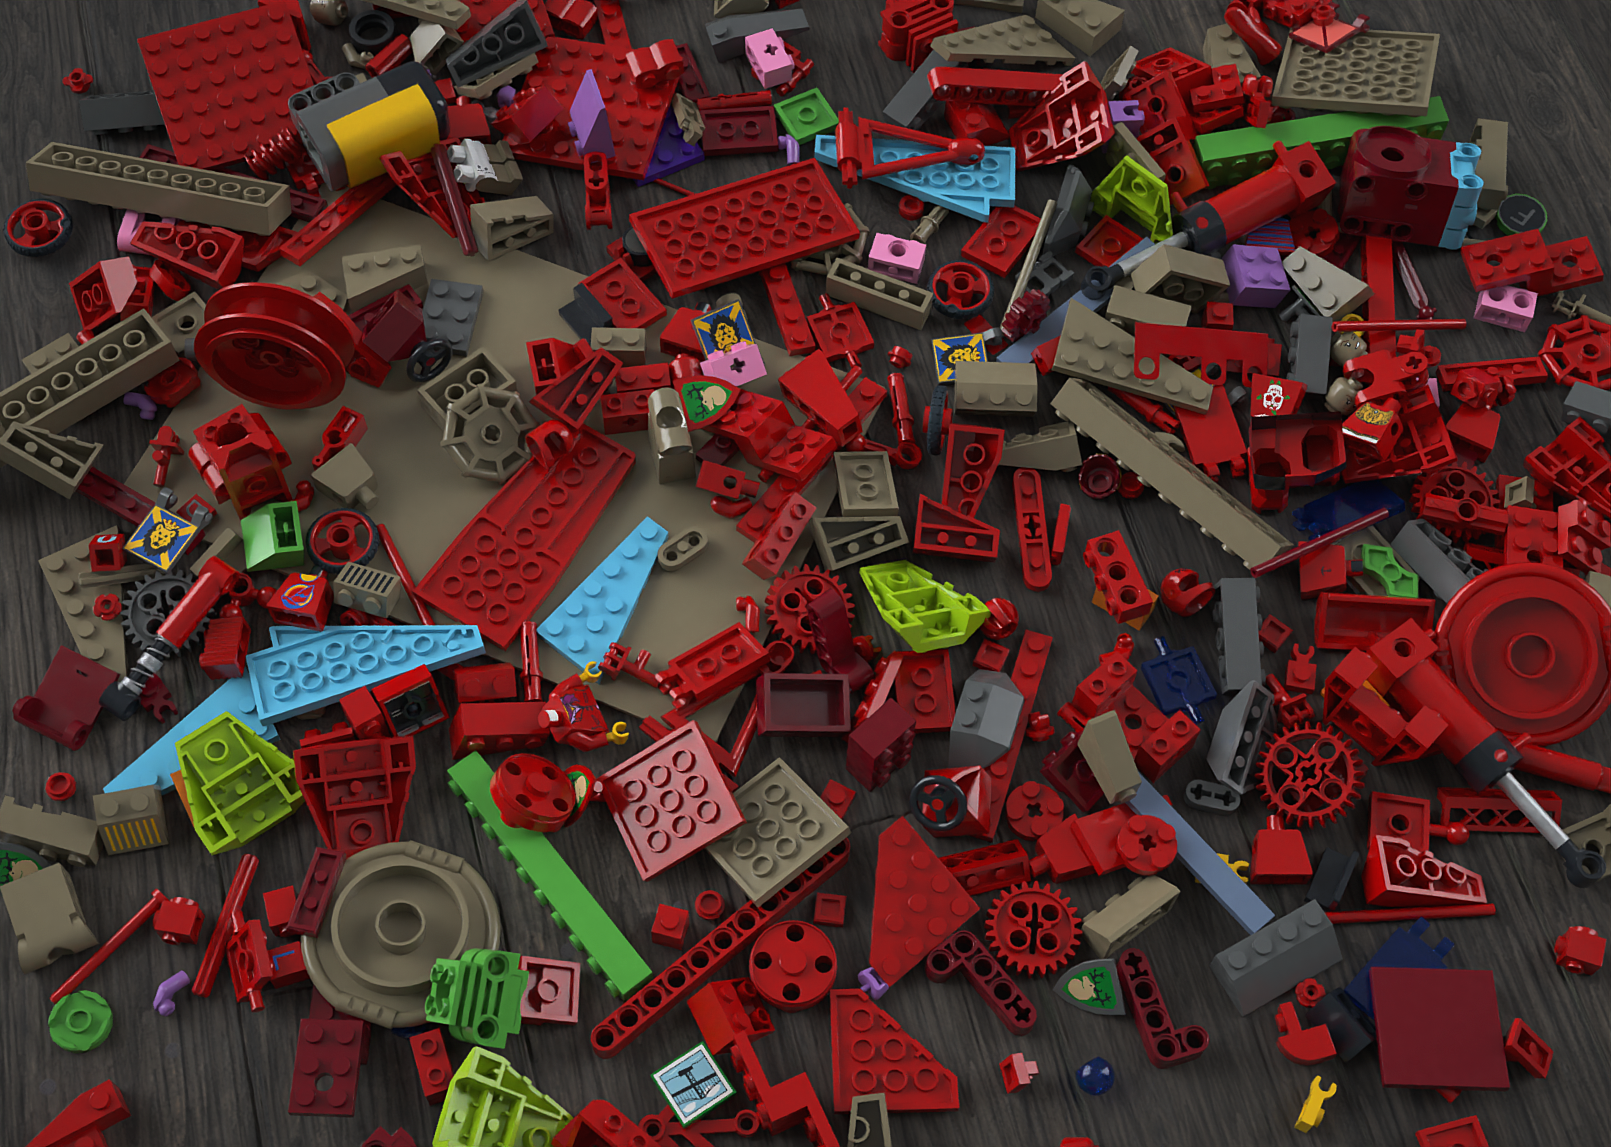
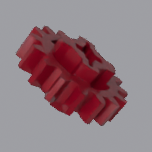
[1001,289,1050,343]

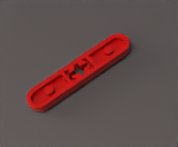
[1012,467,1052,592]

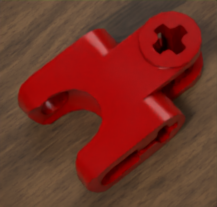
[584,151,613,230]
[1343,350,1429,409]

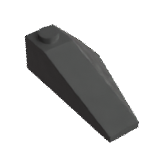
[705,9,810,63]

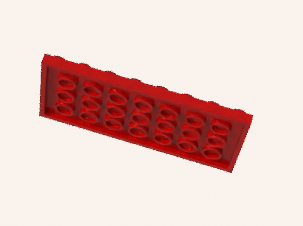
[629,158,860,299]

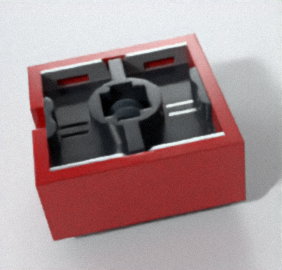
[371,664,449,737]

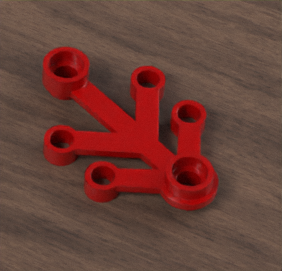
[638,1105,759,1147]

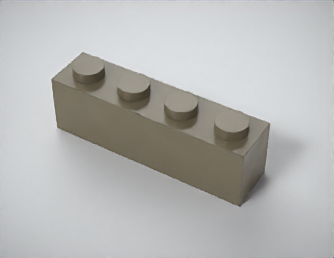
[826,258,933,330]

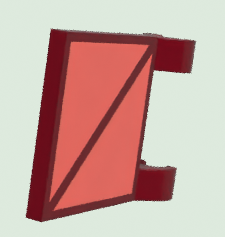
[1289,2,1370,53]

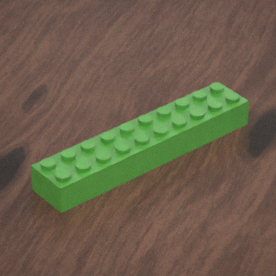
[1193,96,1449,189]

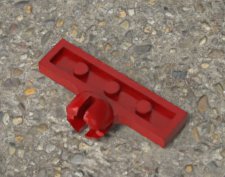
[1238,74,1273,128]
[1436,356,1548,407]

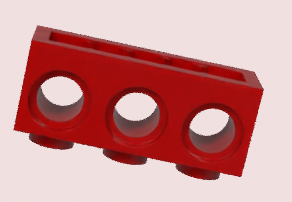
[742,492,816,580]
[1083,530,1153,624]

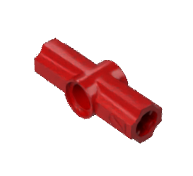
[1419,493,1509,535]

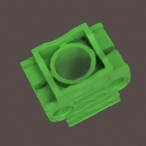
[425,948,529,1049]

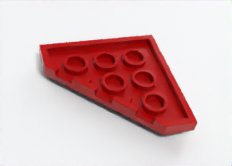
[869,816,980,988]
[830,989,959,1114]

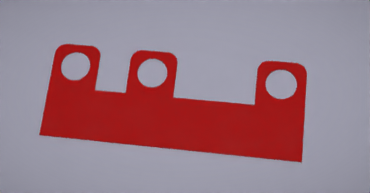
[1134,322,1268,388]

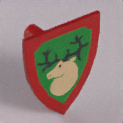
[673,375,741,432]
[563,764,606,827]

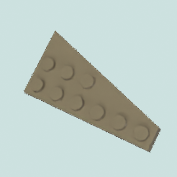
[362,0,471,29]
[931,15,1075,66]
[1052,298,1213,414]
[38,525,129,682]

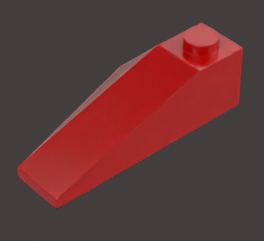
[942,423,1005,518]
[1361,835,1487,907]

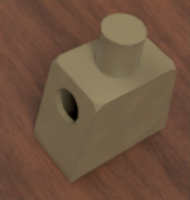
[410,18,464,75]
[311,443,379,509]

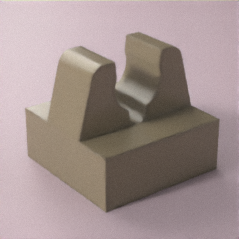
[1504,476,1537,509]

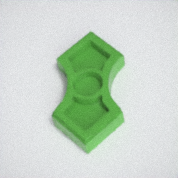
[1361,544,1419,598]

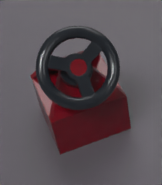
[362,289,453,382]

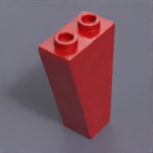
[778,349,863,447]

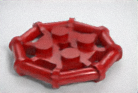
[1538,315,1611,390]

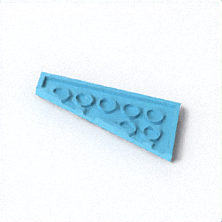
[536,516,669,685]
[103,667,281,795]

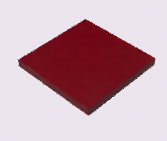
[1369,967,1510,1091]

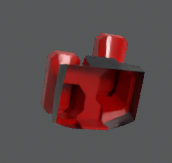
[1247,411,1347,514]

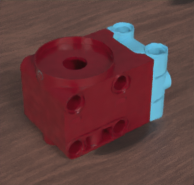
[1337,126,1484,249]

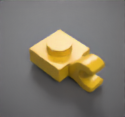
[1294,1076,1337,1133]

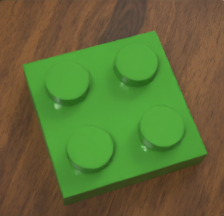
[773,87,839,145]

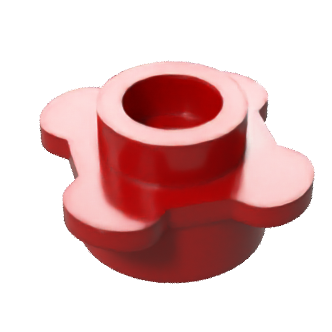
[63,68,93,94]

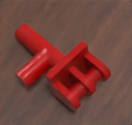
[149,426,185,487]
[598,642,659,688]
[1265,674,1315,729]

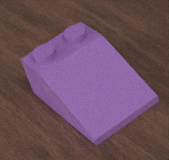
[568,69,616,163]

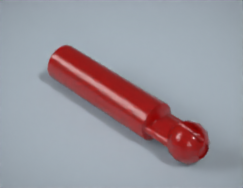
[1507,738,1611,794]

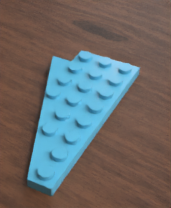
[815,135,1015,223]
[246,625,486,727]

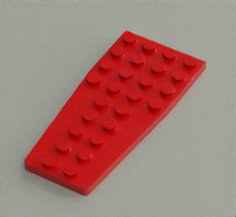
[412,423,636,651]

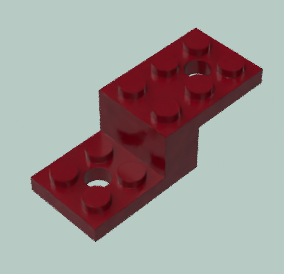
[288,985,372,1118]

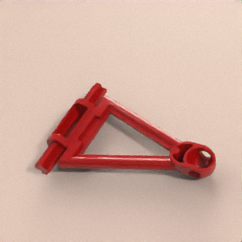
[835,107,985,189]
[639,641,794,793]

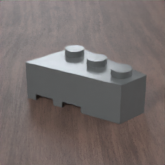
[1287,314,1333,400]

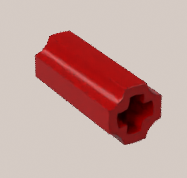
[365,34,413,78]

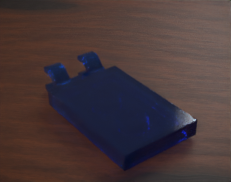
[1292,479,1405,542]
[1344,916,1455,1021]

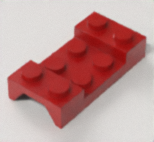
[211,430,293,521]

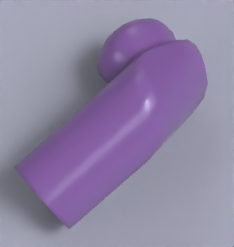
[778,134,800,166]
[124,392,157,420]
[153,971,190,1016]

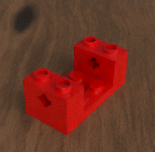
[1072,652,1201,783]

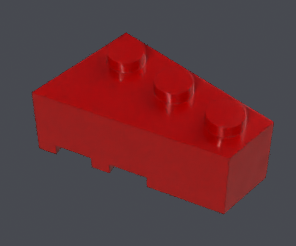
[529,347,623,433]
[913,494,1000,562]
[449,702,550,760]

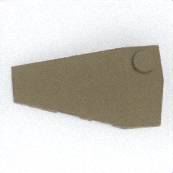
[998,421,1082,472]

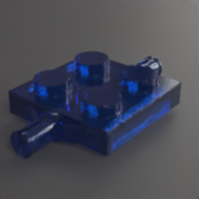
[1140,636,1217,725]

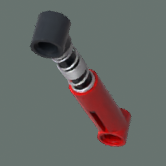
[99,556,240,721]

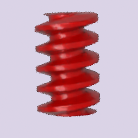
[244,127,302,180]

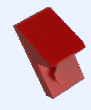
[1503,1018,1554,1078]

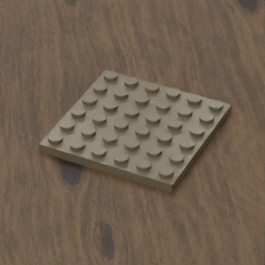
[1272,28,1440,117]

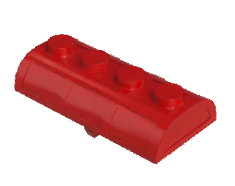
[1314,592,1436,651]

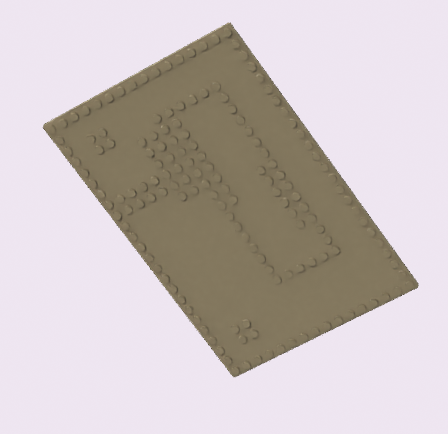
[124,183,885,743]

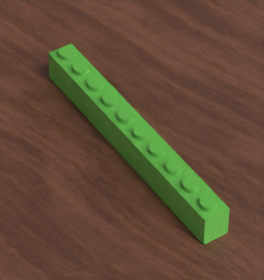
[447,750,653,1003]

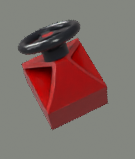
[909,765,992,838]

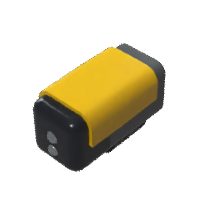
[288,61,450,192]

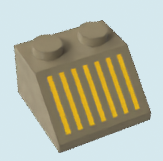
[93,785,169,855]

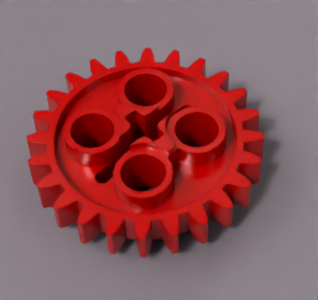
[1409,461,1501,543]
[764,564,855,654]
[984,881,1083,978]

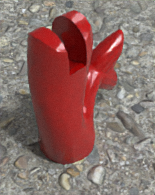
[1224,0,1282,65]

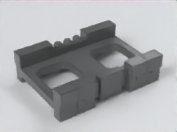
[1015,251,1074,297]

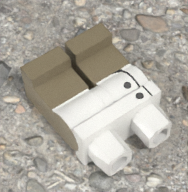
[447,139,523,195]

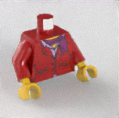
[538,661,629,752]

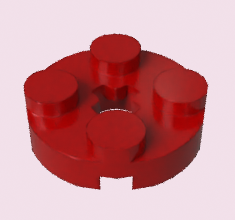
[1289,209,1340,258]
[145,357,201,408]
[1005,781,1064,841]
[1116,815,1177,875]

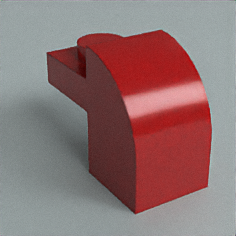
[1275,1001,1337,1065]

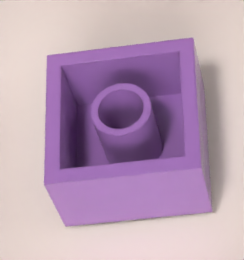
[1221,244,1290,308]

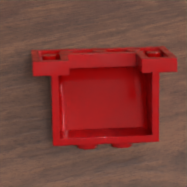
[551,1099,661,1147]

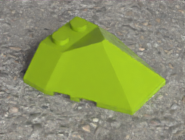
[1090,155,1173,244]
[859,560,991,653]
[175,711,305,855]
[432,1046,573,1147]

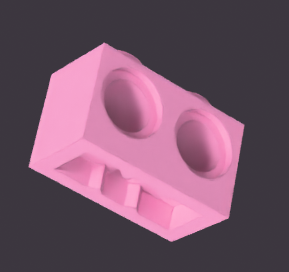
[1474,285,1538,332]

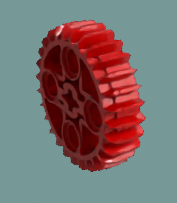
[1255,721,1366,830]

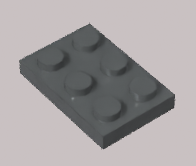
[422,279,484,356]

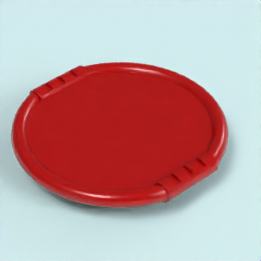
[1433,562,1611,747]

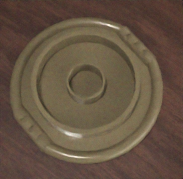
[301,840,501,1029]

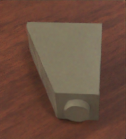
[1077,710,1142,804]

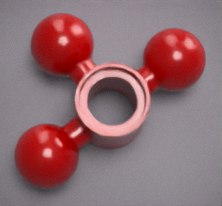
[219,573,277,618]

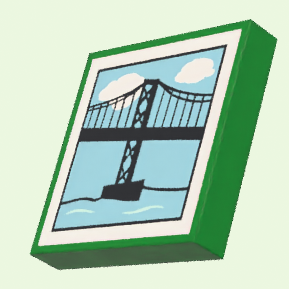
[650,1041,736,1129]

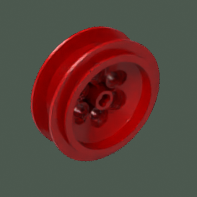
[194,282,355,410]

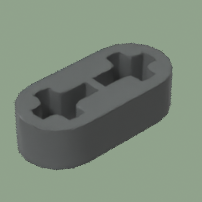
[1183,780,1240,816]

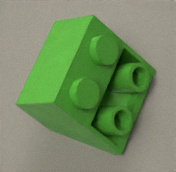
[241,501,304,572]

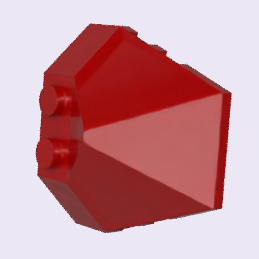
[1009,61,1115,171]
[379,137,485,238]
[1341,384,1458,483]
[1523,417,1611,520]
[293,736,416,858]

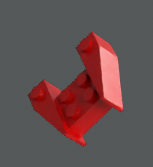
[1323,647,1448,766]
[26,1079,131,1147]

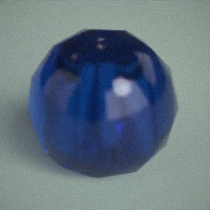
[1076,1056,1115,1096]

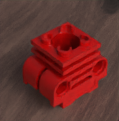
[878,0,959,73]
[188,404,292,505]

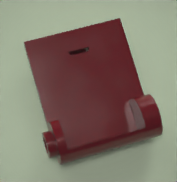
[12,645,121,751]

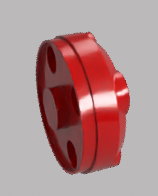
[490,753,576,832]
[749,920,837,1013]

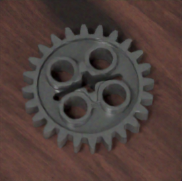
[120,570,216,659]

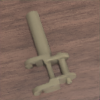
[1552,290,1611,325]

